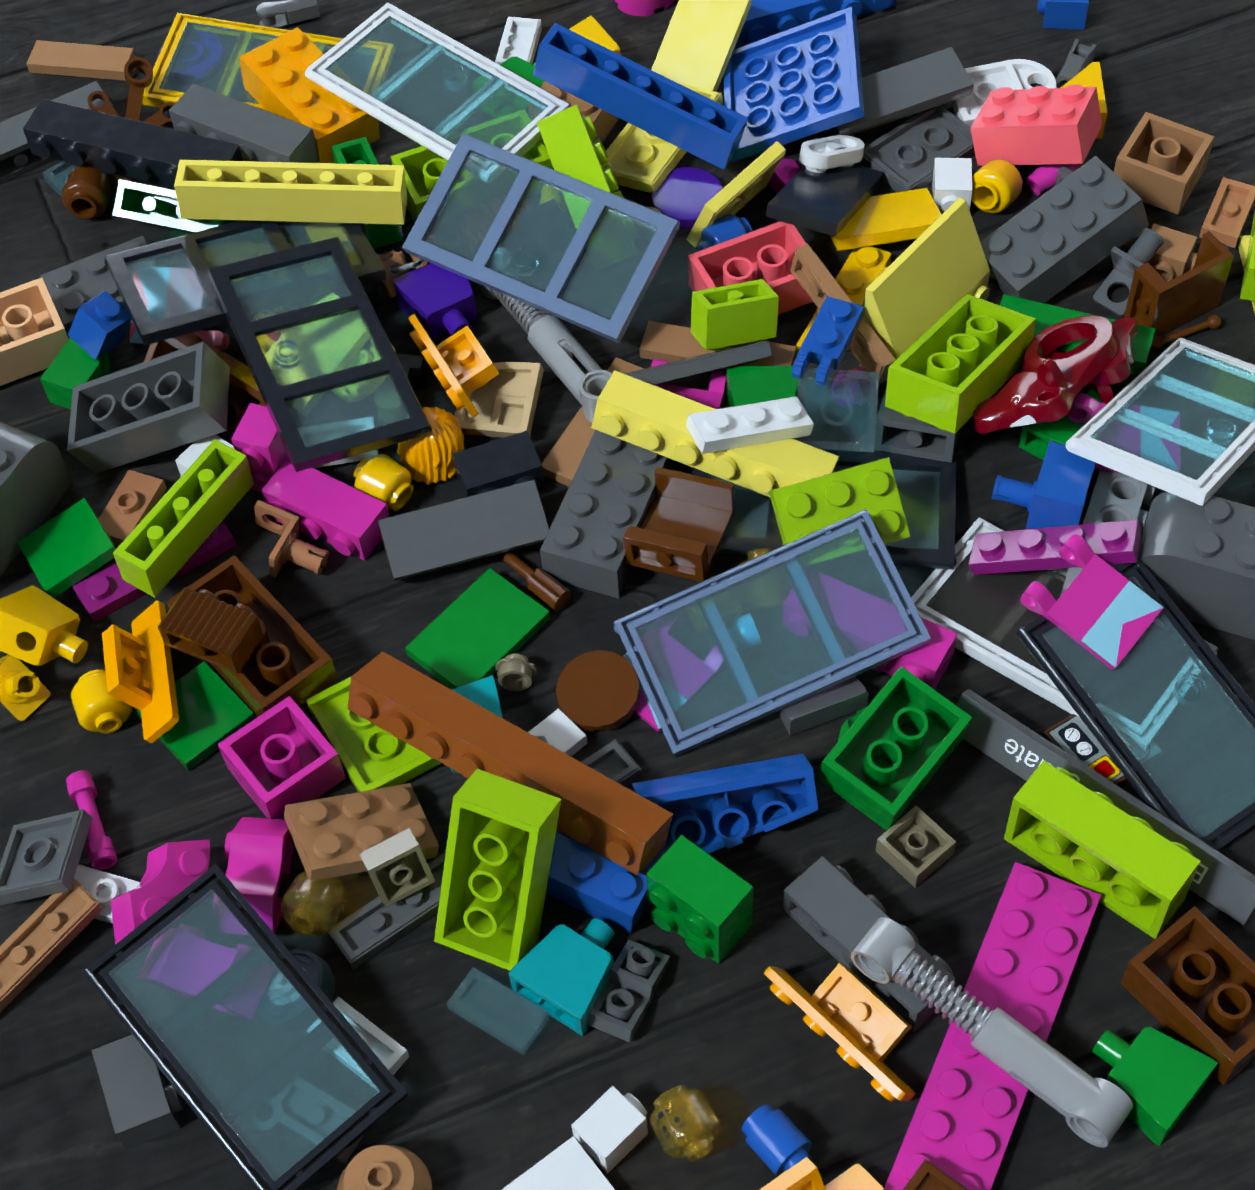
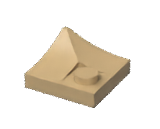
[454,362,544,438]

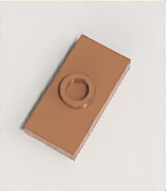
[1199,177,1255,248]
[99,470,167,546]

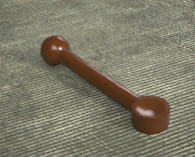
[1150,314,1222,352]

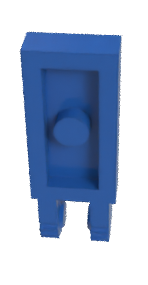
[791,296,864,386]

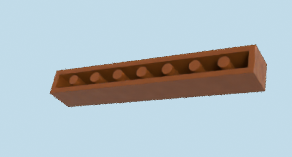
[348,651,673,875]

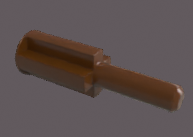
[504,552,572,611]

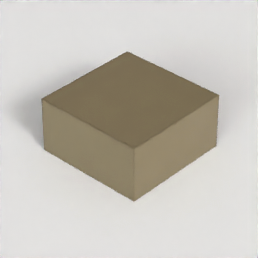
[876,806,956,888]
[359,828,435,908]

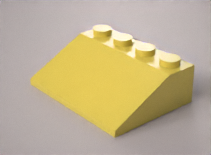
[860,197,990,381]

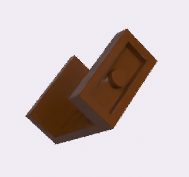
[1124,231,1234,336]
[623,467,736,582]

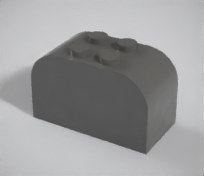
[0,421,73,577]
[1138,491,1255,640]

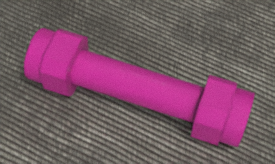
[66,770,118,871]

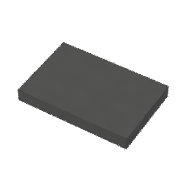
[859,105,975,192]

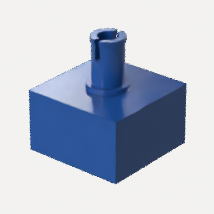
[991,441,1096,529]

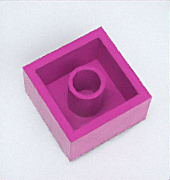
[218,696,346,820]

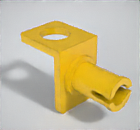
[0,655,50,721]

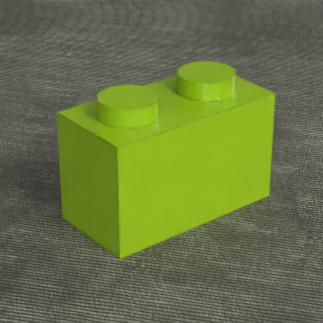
[690,279,779,351]

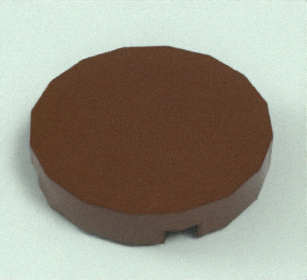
[556,650,640,732]

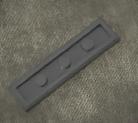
[624,341,772,385]

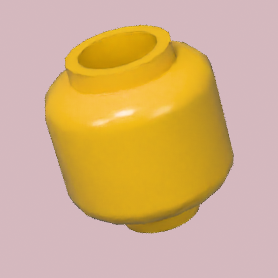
[971,159,1023,214]
[353,454,413,512]
[71,670,132,734]

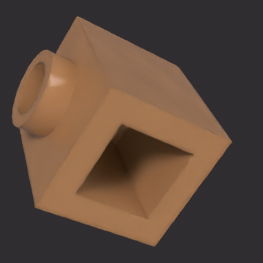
[1148,224,1197,282]

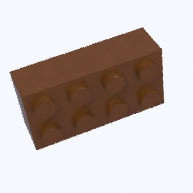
[166,555,339,717]

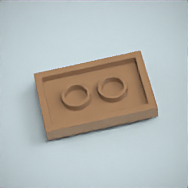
[284,783,439,882]

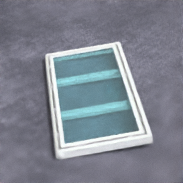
[305,3,569,185]
[1066,338,1255,506]

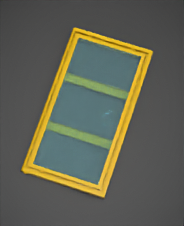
[143,13,396,111]

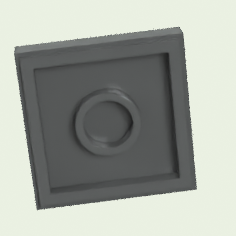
[0,809,92,905]

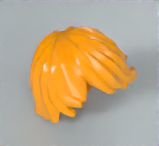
[397,407,465,485]

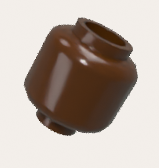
[62,165,113,219]

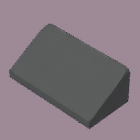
[777,677,869,736]

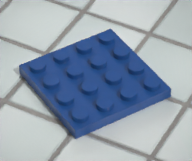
[723,7,865,162]

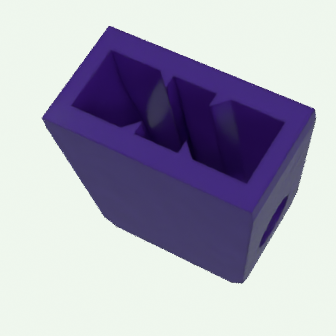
[393,253,477,338]

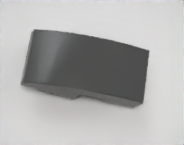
[588,940,670,1042]

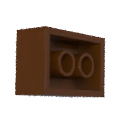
[1120,906,1255,1086]

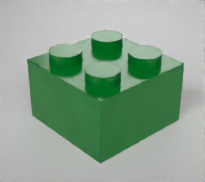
[646,835,753,964]

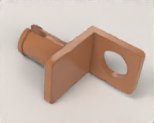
[254,500,330,578]

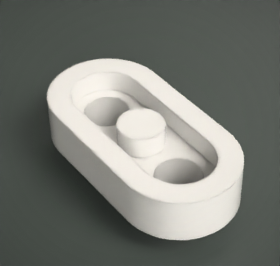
[799,135,865,173]

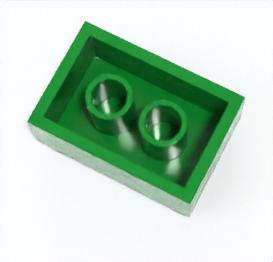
[818,666,973,831]

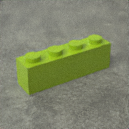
[113,439,254,598]

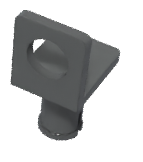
[1093,228,1164,317]

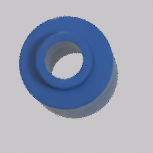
[741,1104,812,1177]

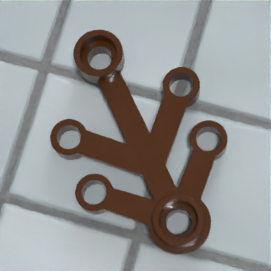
[87,57,175,188]

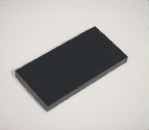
[766,164,884,237]

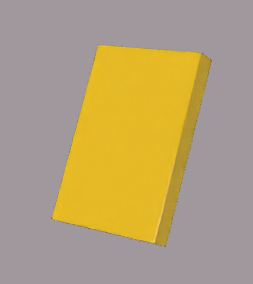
[830,188,942,251]

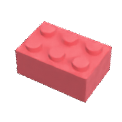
[970,85,1102,166]
[688,221,813,315]

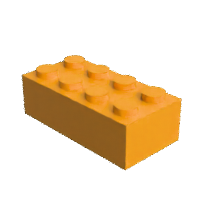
[239,27,380,164]

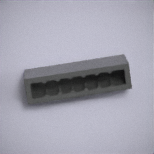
[828,47,974,136]
[378,480,549,581]

